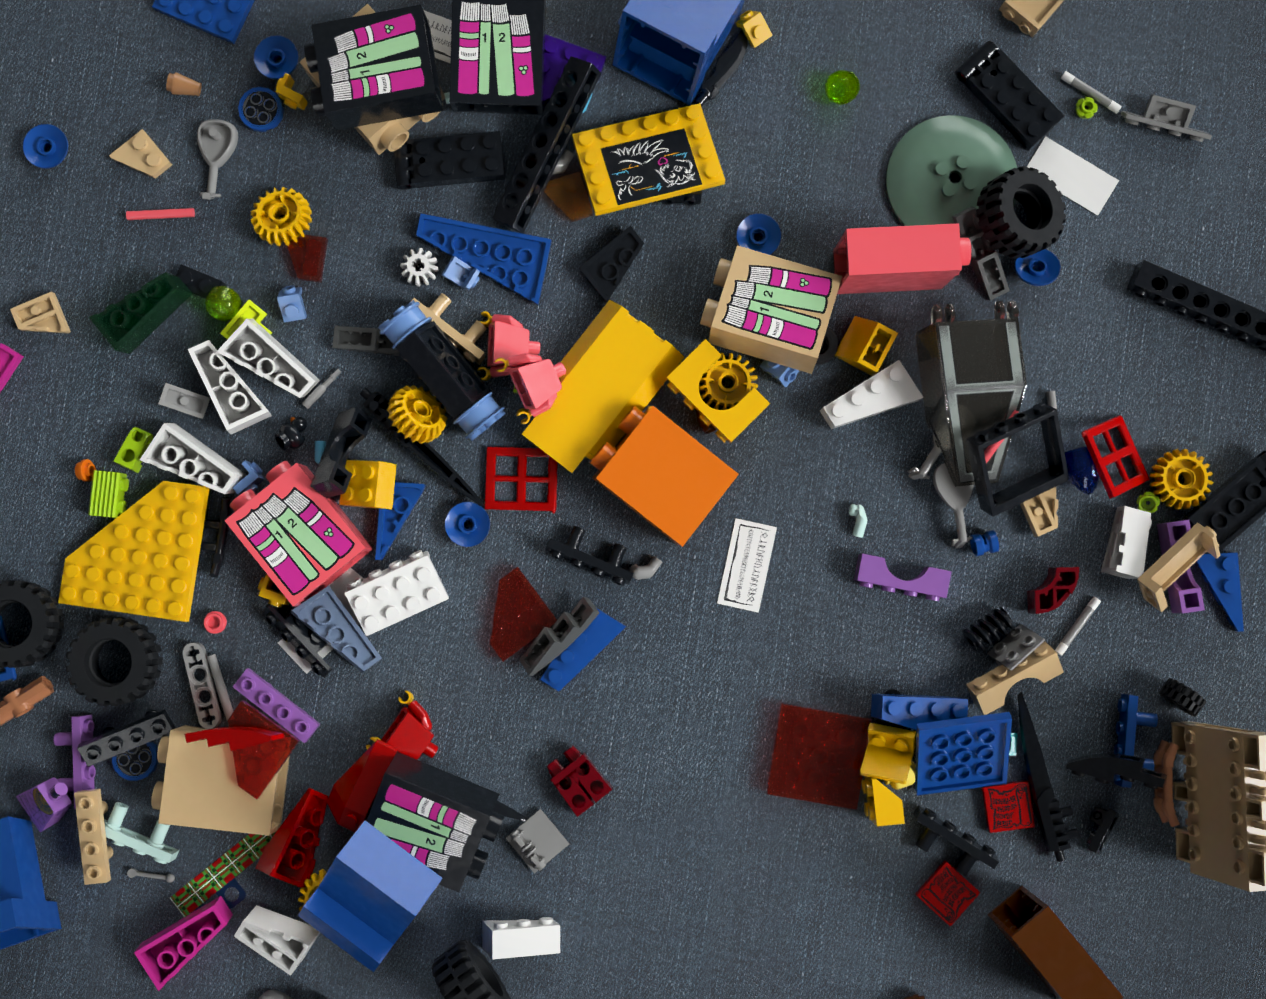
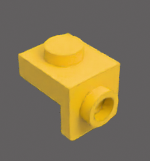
[735,10,772,48]
[275,73,308,110]
[258,574,290,607]

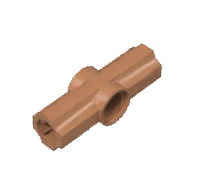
[0,676,54,726]

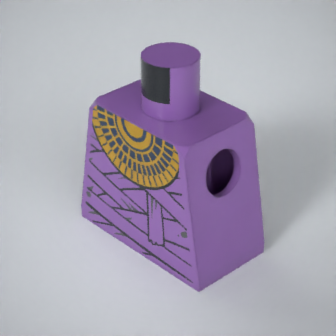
[16,777,72,832]

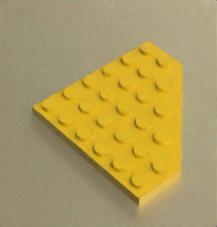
[58,481,210,622]

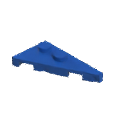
[375,482,426,560]
[1196,553,1244,632]

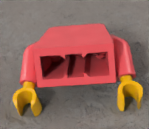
[477,311,540,381]
[494,353,566,424]

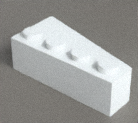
[217,319,320,398]
[188,340,272,434]
[820,360,924,429]
[140,423,246,494]

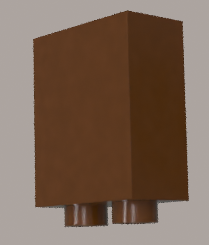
[987,886,1124,999]

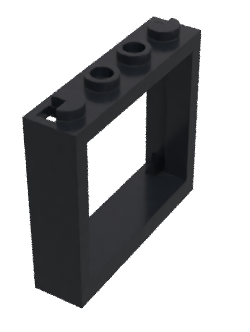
[966,403,1069,517]

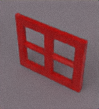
[1081,415,1150,499]
[485,447,558,514]

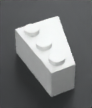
[1101,506,1152,579]
[234,905,320,976]
[482,917,560,959]

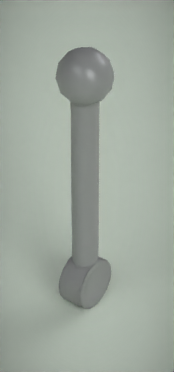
[127,868,175,883]

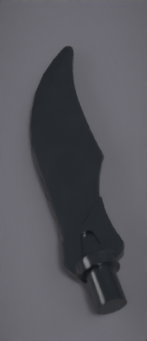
[695,28,748,107]

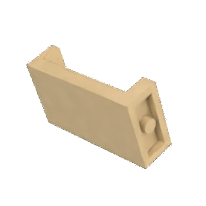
[999,0,1064,37]
[1137,522,1221,612]

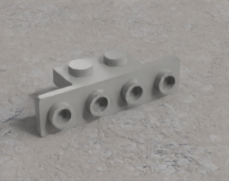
[1121,94,1212,142]

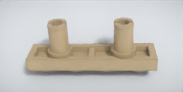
[412,293,486,365]
[74,789,113,885]

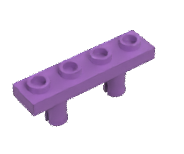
[233,668,320,743]
[54,714,96,809]

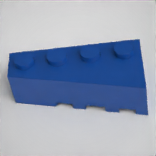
[871,694,968,730]

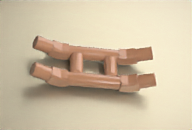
[1153,740,1180,827]

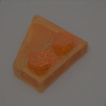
[543,172,593,222]

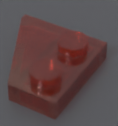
[287,235,328,283]

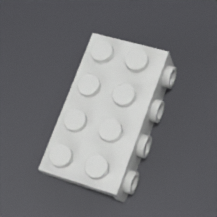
[344,550,449,636]

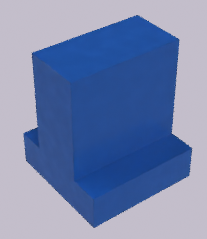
[612,0,745,106]
[0,816,62,950]
[298,821,443,972]

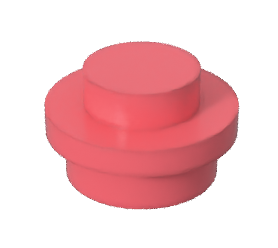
[203,611,227,634]

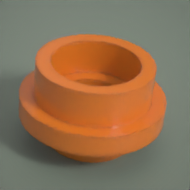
[75,459,96,482]

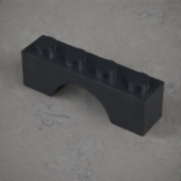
[310,406,372,498]

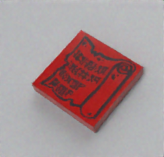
[982,780,1035,833]
[915,860,980,927]

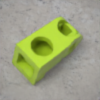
[113,427,153,473]

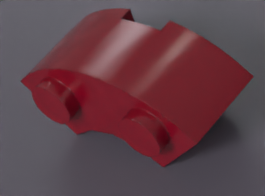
[1027,567,1079,614]

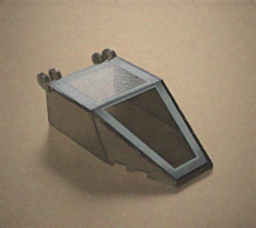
[915,301,1027,487]

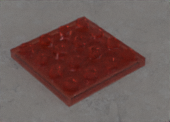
[766,703,872,810]

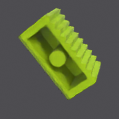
[88,470,129,518]

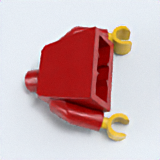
[366,690,438,760]

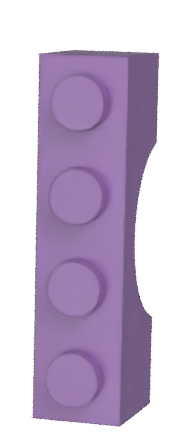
[1157,520,1205,613]
[854,554,952,602]

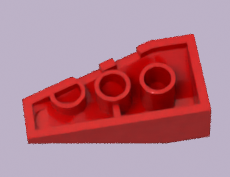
[327,739,398,832]
[255,788,328,888]

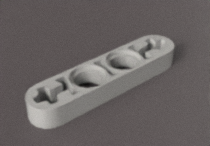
[183,642,222,729]

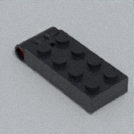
[955,41,1065,151]
[393,131,505,190]
[1182,450,1266,551]

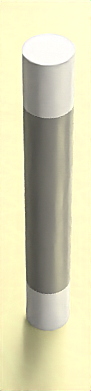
[1060,71,1122,114]
[1055,596,1101,656]

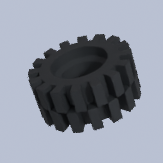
[1159,678,1206,717]

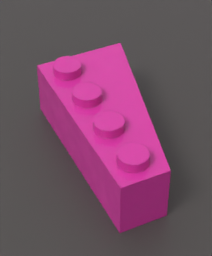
[134,896,233,991]

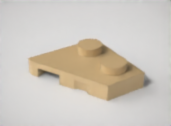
[109,129,172,179]
[10,291,71,333]
[1020,485,1059,537]

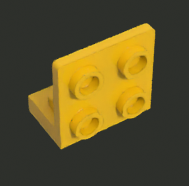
[860,722,916,784]

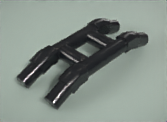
[197,497,231,578]

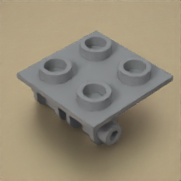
[987,624,1045,671]
[506,809,569,874]

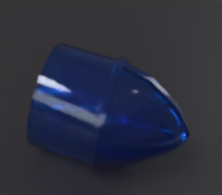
[1065,446,1100,495]

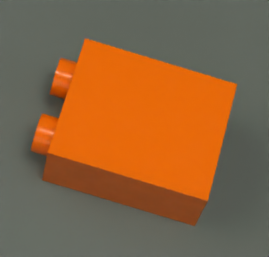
[590,406,739,547]

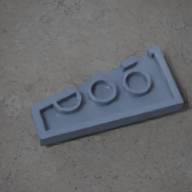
[290,586,382,673]

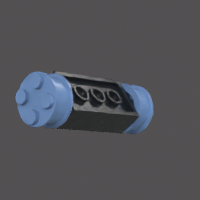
[378,300,506,441]

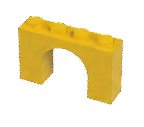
[667,339,770,443]

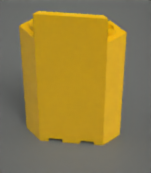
[522,300,684,473]

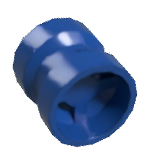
[970,530,999,556]

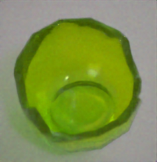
[825,70,860,105]
[205,286,242,322]

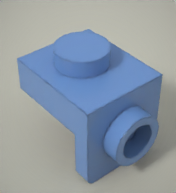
[441,256,480,290]
[277,285,307,323]
[760,360,799,387]
[233,460,264,495]

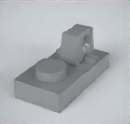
[158,383,210,419]

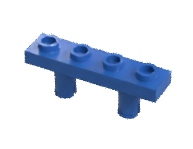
[1114,693,1158,788]

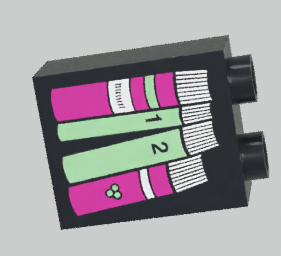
[449,0,546,115]
[304,4,444,130]
[367,752,504,893]

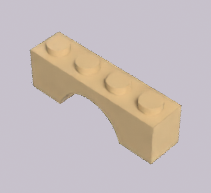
[966,642,1064,715]

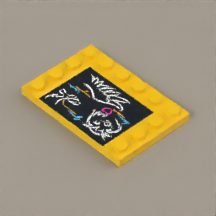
[572,103,725,216]

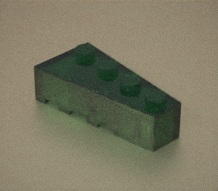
[89,272,193,354]

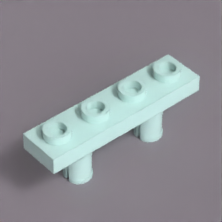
[104,802,179,864]

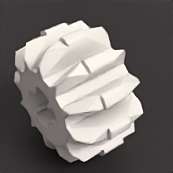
[400,248,439,287]

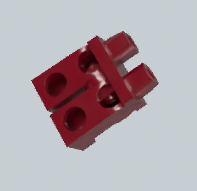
[546,745,613,817]

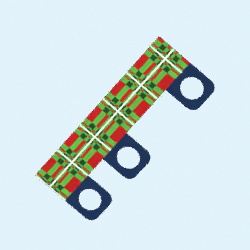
[170,831,277,917]

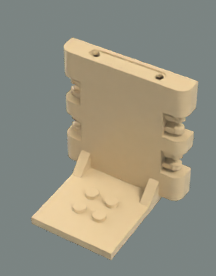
[1171,722,1266,892]

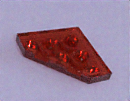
[490,567,557,662]
[228,700,300,799]

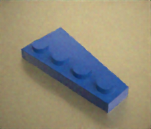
[540,608,626,691]

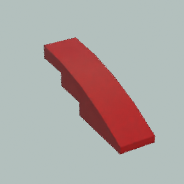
[185,726,284,751]

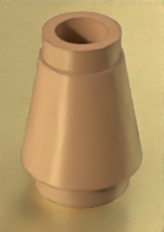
[166,72,202,96]

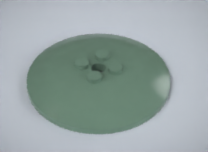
[886,115,1017,226]

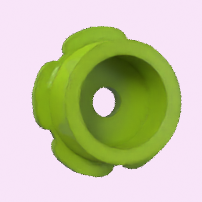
[1075,97,1098,119]
[1136,492,1160,513]

